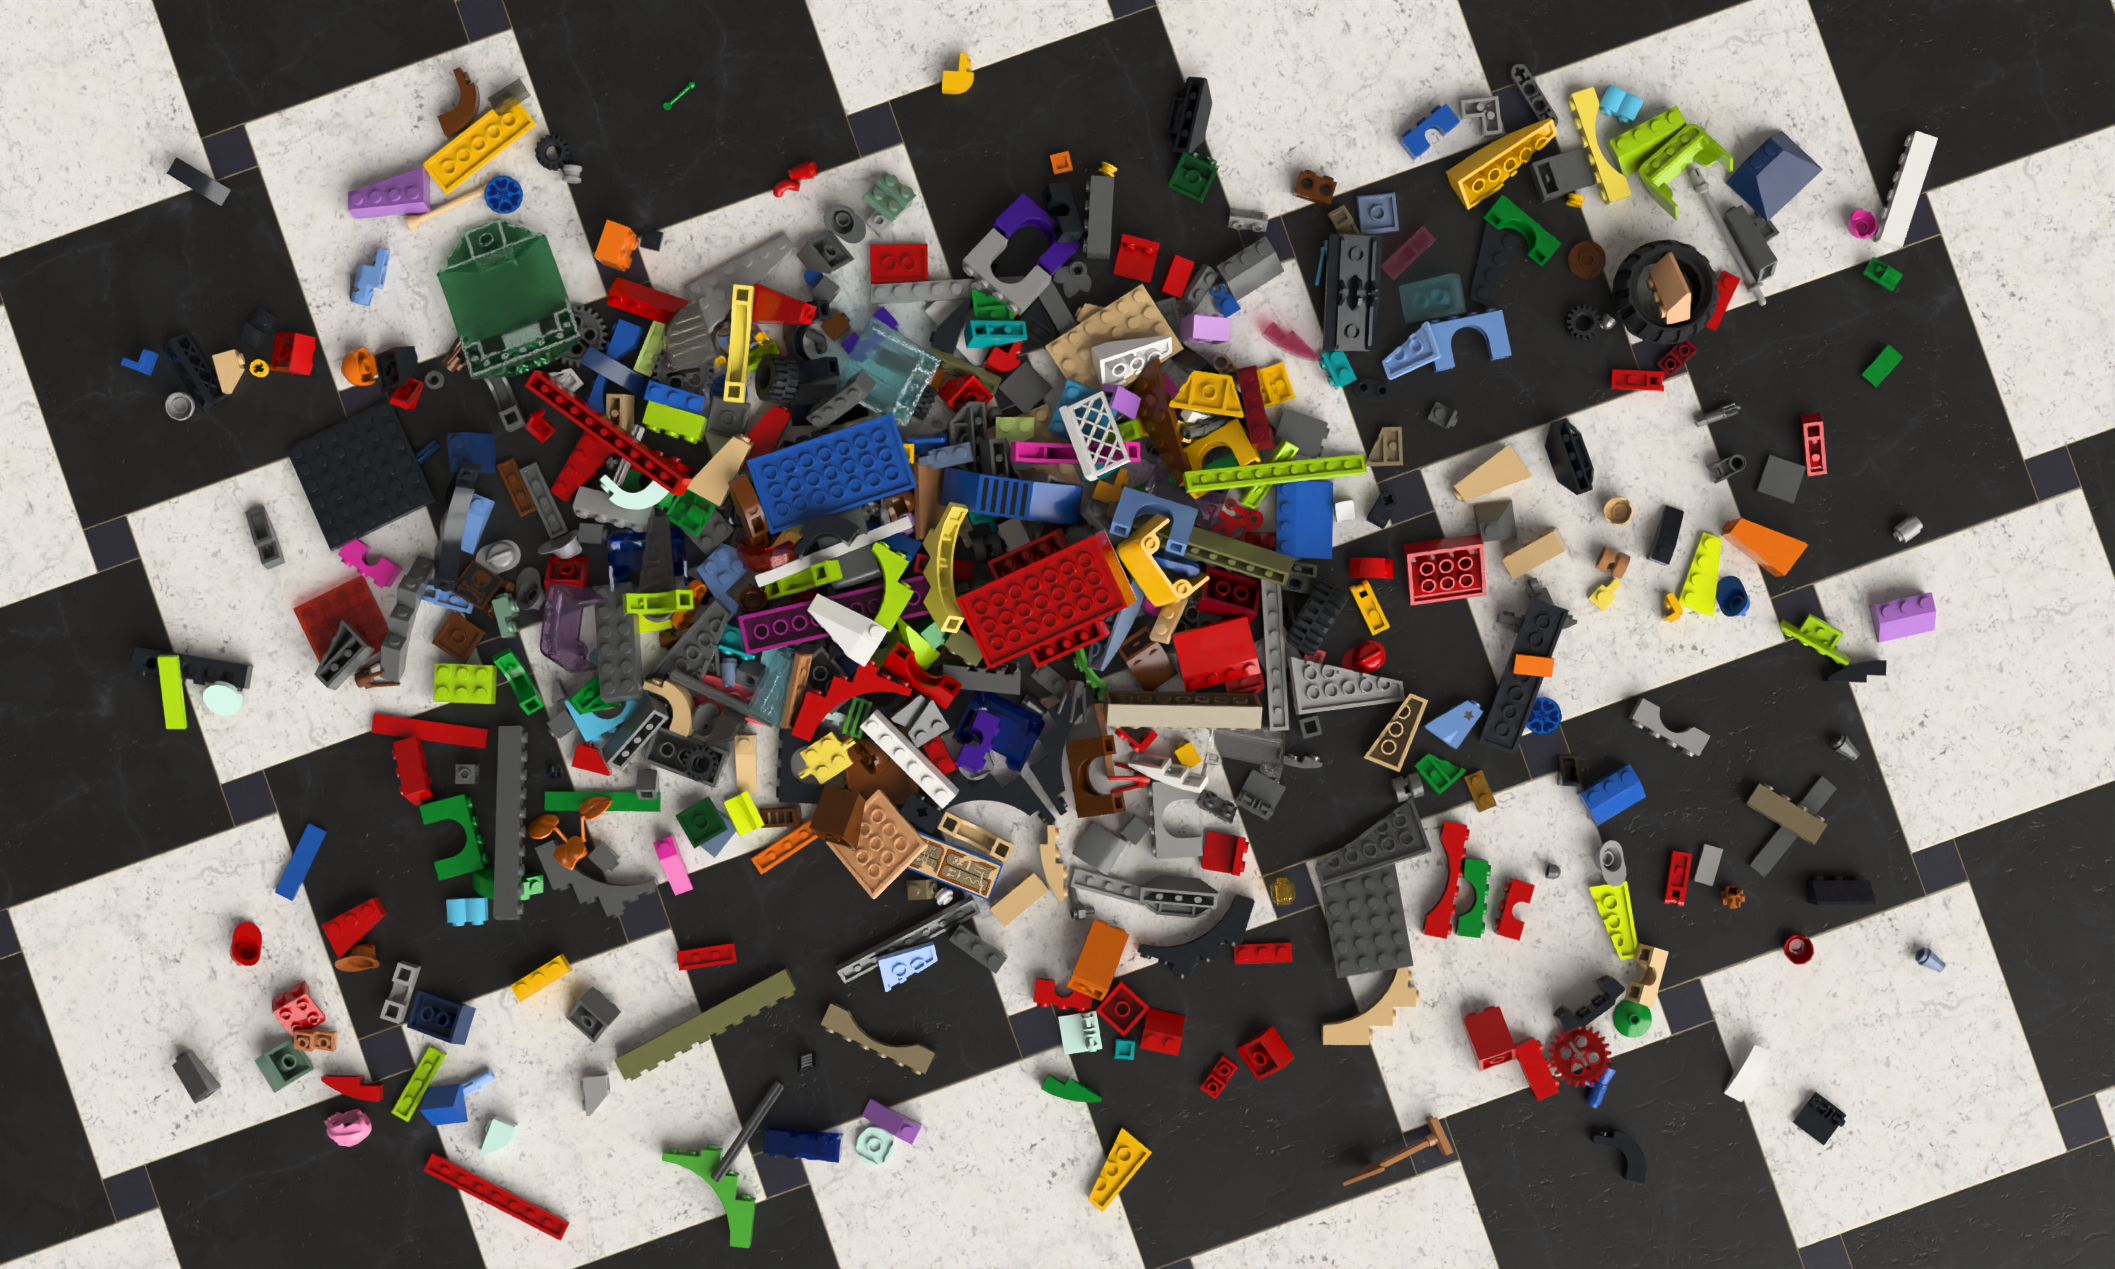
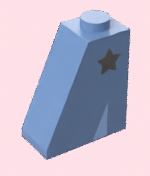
[1423,700,1483,749]

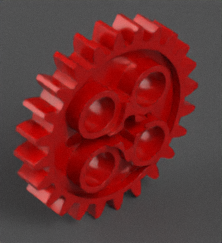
[1548,1026,1612,1088]

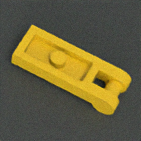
[1349,579,1390,636]

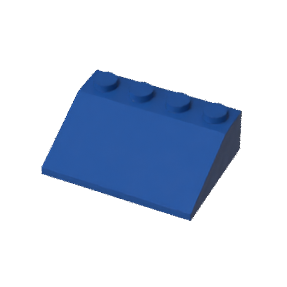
[1275,481,1333,559]

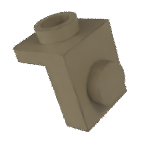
[907,879,938,900]

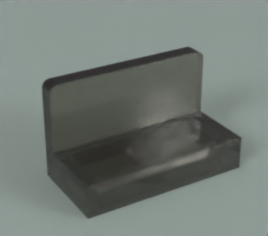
[487,78,531,116]

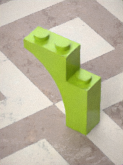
[870,541,914,632]

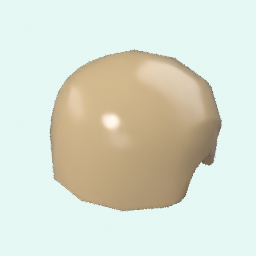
[1603,497,1634,526]

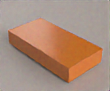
[1513,653,1554,678]

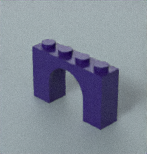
[990,193,1080,277]

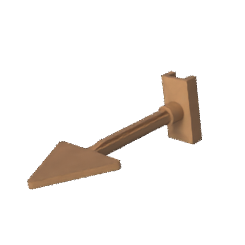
[1342,1116,1453,1186]

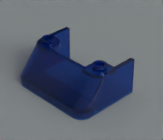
[607,528,689,591]

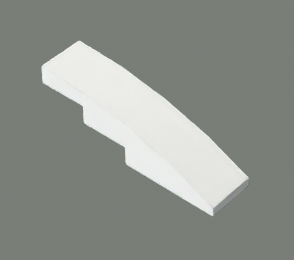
[1128,752,1209,793]

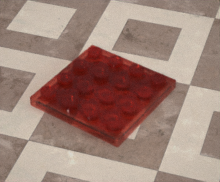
[293,575,389,663]

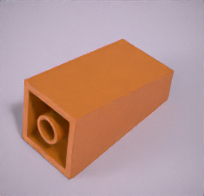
[1721,518,1808,577]
[1066,919,1129,1001]

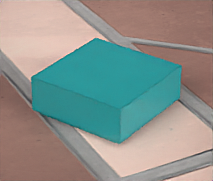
[1114,1038,1135,1060]

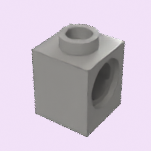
[866,210,894,238]

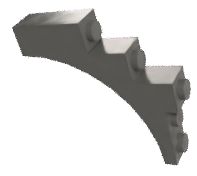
[380,555,434,683]
[535,839,660,918]

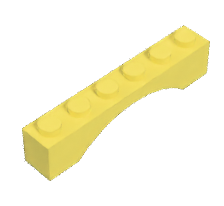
[1567,87,1632,205]
[723,284,755,403]

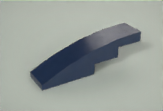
[580,346,649,399]

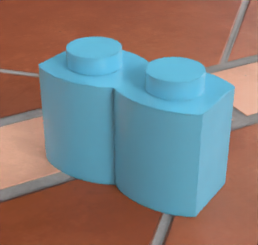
[1598,84,1643,125]
[446,897,488,926]

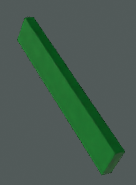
[545,791,661,812]

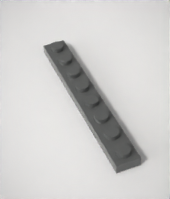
[835,895,981,984]

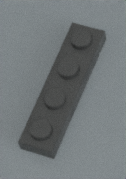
[519,462,570,540]

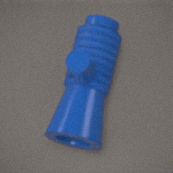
[1580,1067,1616,1108]

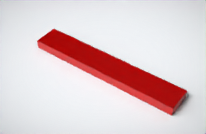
[371,713,489,749]

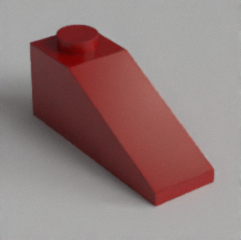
[1800,412,1827,476]

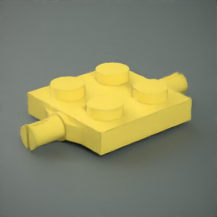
[798,731,856,785]

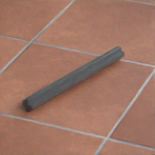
[669,669,776,727]
[711,1081,784,1183]

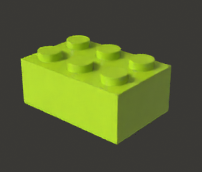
[642,401,708,444]
[433,663,497,704]

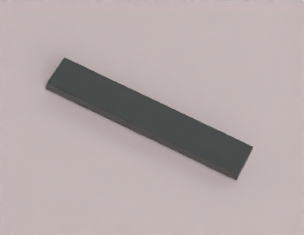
[1748,776,1837,877]

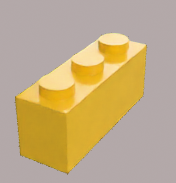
[510,954,573,1002]

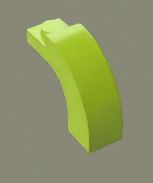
[622,590,694,615]

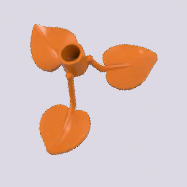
[527,796,612,870]

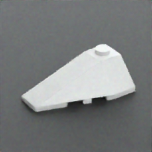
[1091,335,1172,389]
[807,594,887,667]

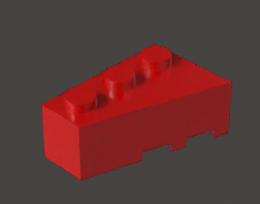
[392,736,437,806]

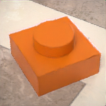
[1050,151,1073,175]

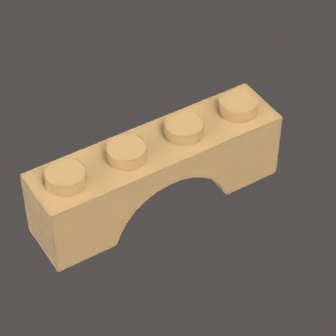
[937,811,1015,863]

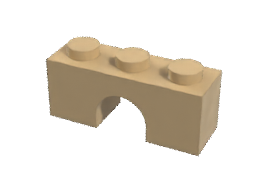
[1625,944,1668,1008]

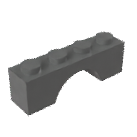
[475,352,527,432]
[806,369,876,431]

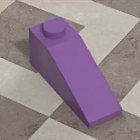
[862,1098,922,1145]

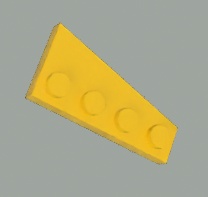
[1088,1127,1152,1212]

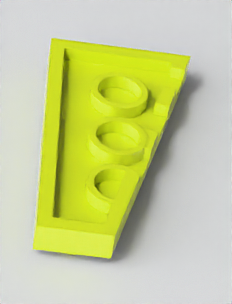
[1678,532,1722,617]

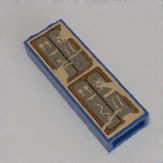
[907,829,1003,901]

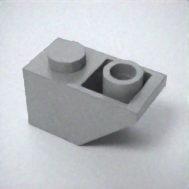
[580,1073,610,1116]

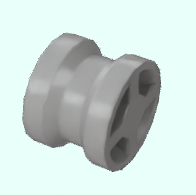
[562,165,582,183]

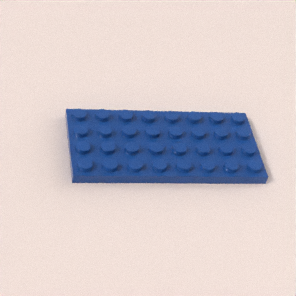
[747,413,918,534]

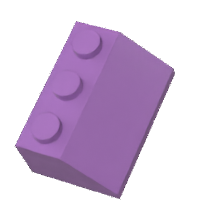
[1869,592,1936,643]

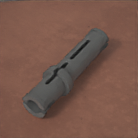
[1183,415,1235,440]

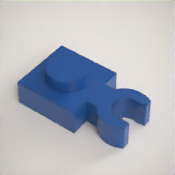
[1210,283,1241,318]

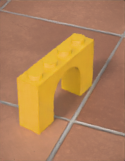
[1183,418,1262,499]

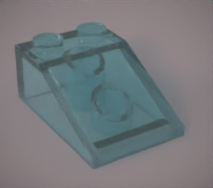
[1399,273,1467,324]

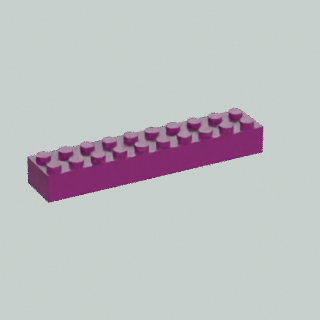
[737,575,930,655]

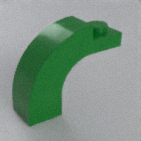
[492,648,544,715]
[473,868,543,900]

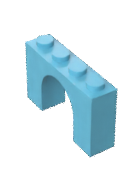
[564,681,652,744]

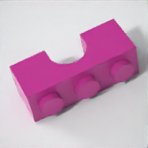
[338,539,403,588]

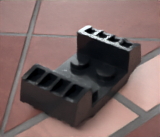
[1553,975,1626,1033]

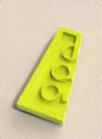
[1588,881,1638,960]

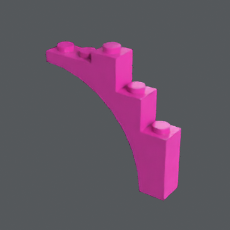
[1011,441,1140,465]

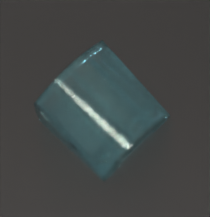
[836,316,941,427]

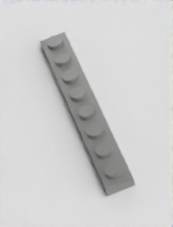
[870,276,1024,305]
[1261,579,1289,731]

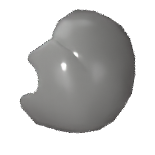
[165,391,195,421]

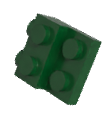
[1168,150,1220,203]

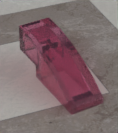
[1381,225,1438,280]
[1261,322,1319,362]

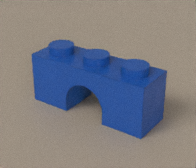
[1399,104,1460,161]
[644,379,705,415]

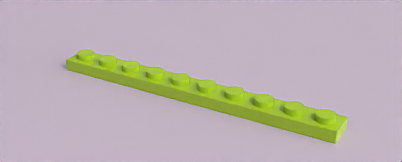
[1182,454,1367,493]

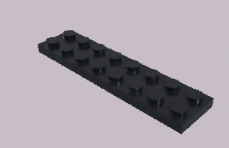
[1478,597,1569,754]

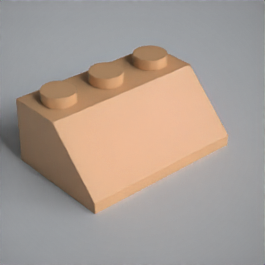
[1646,252,1691,325]

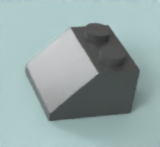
[566,986,621,1043]

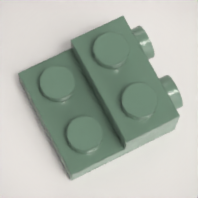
[862,172,916,222]
[492,593,520,639]

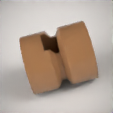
[1595,546,1631,579]

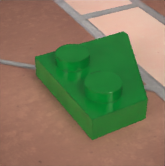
[1412,753,1466,795]

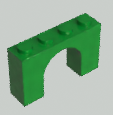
[419,793,489,881]

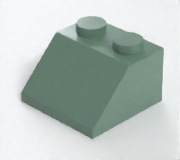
[254,1037,314,1093]

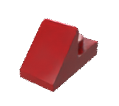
[390,377,424,410]

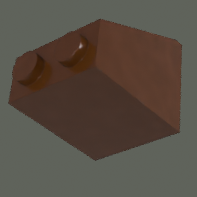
[809,785,866,849]

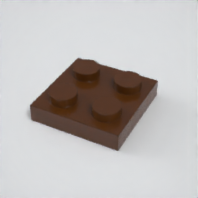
[432,611,486,664]

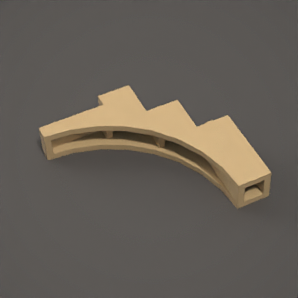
[1321,953,1419,1045]

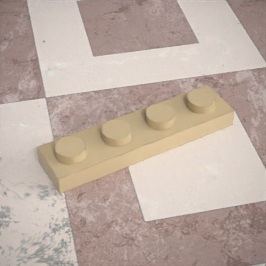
[1149,573,1191,644]

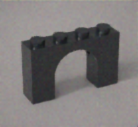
[783,299,840,385]
[776,727,831,804]

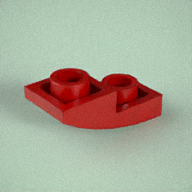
[1200,1054,1239,1099]

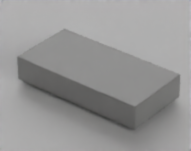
[1693,844,1723,886]

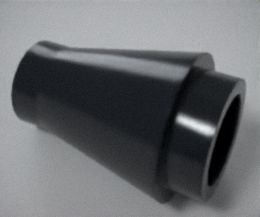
[1018,692,1048,718]

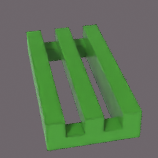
[842,697,873,739]

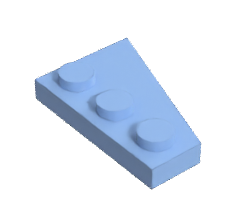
[1382,321,1442,380]
[877,941,937,992]

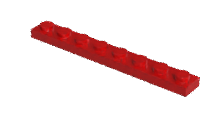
[423,1152,570,1241]

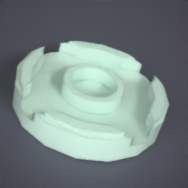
[203,681,243,715]
[856,1126,894,1165]

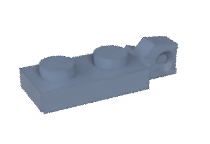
[918,442,974,469]

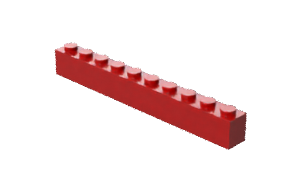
[525,370,693,495]

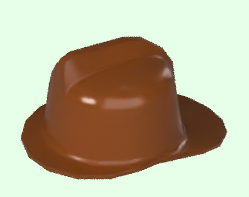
[335,944,380,972]

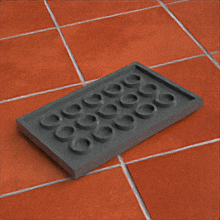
[1317,863,1414,978]

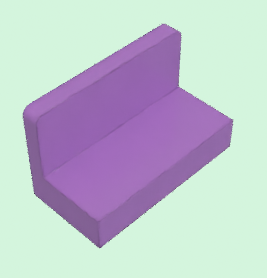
[1102,384,1141,419]

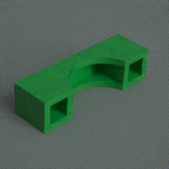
[1483,195,1562,266]
[1455,858,1491,938]

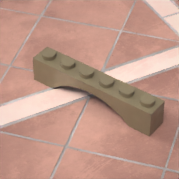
[821,1002,936,1075]

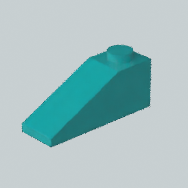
[964,320,1027,348]

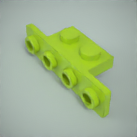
[1780,613,1850,666]

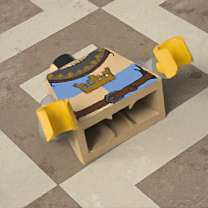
[713,314,770,370]

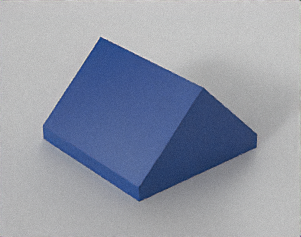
[420,1083,468,1126]

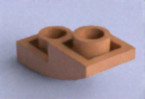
[294,1029,337,1052]

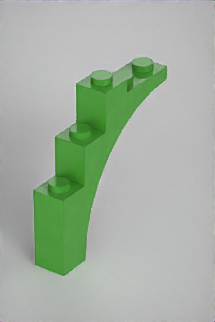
[662,1144,756,1248]

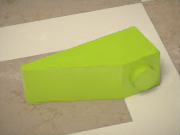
[897,617,941,671]

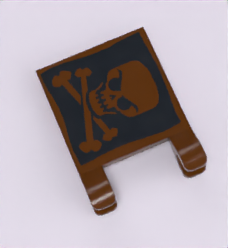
[451,560,515,619]

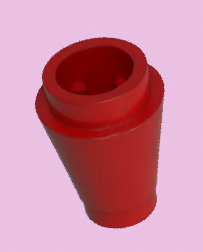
[788,160,818,180]

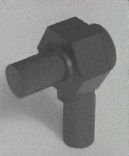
[1068,888,1095,921]

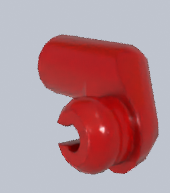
[773,179,801,198]

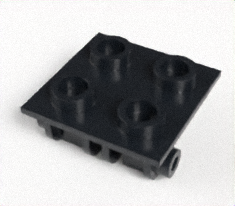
[1793,1092,1847,1146]

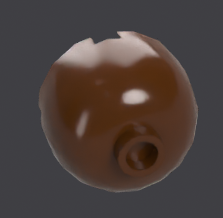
[854,736,890,775]

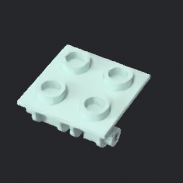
[1058,1011,1102,1055]

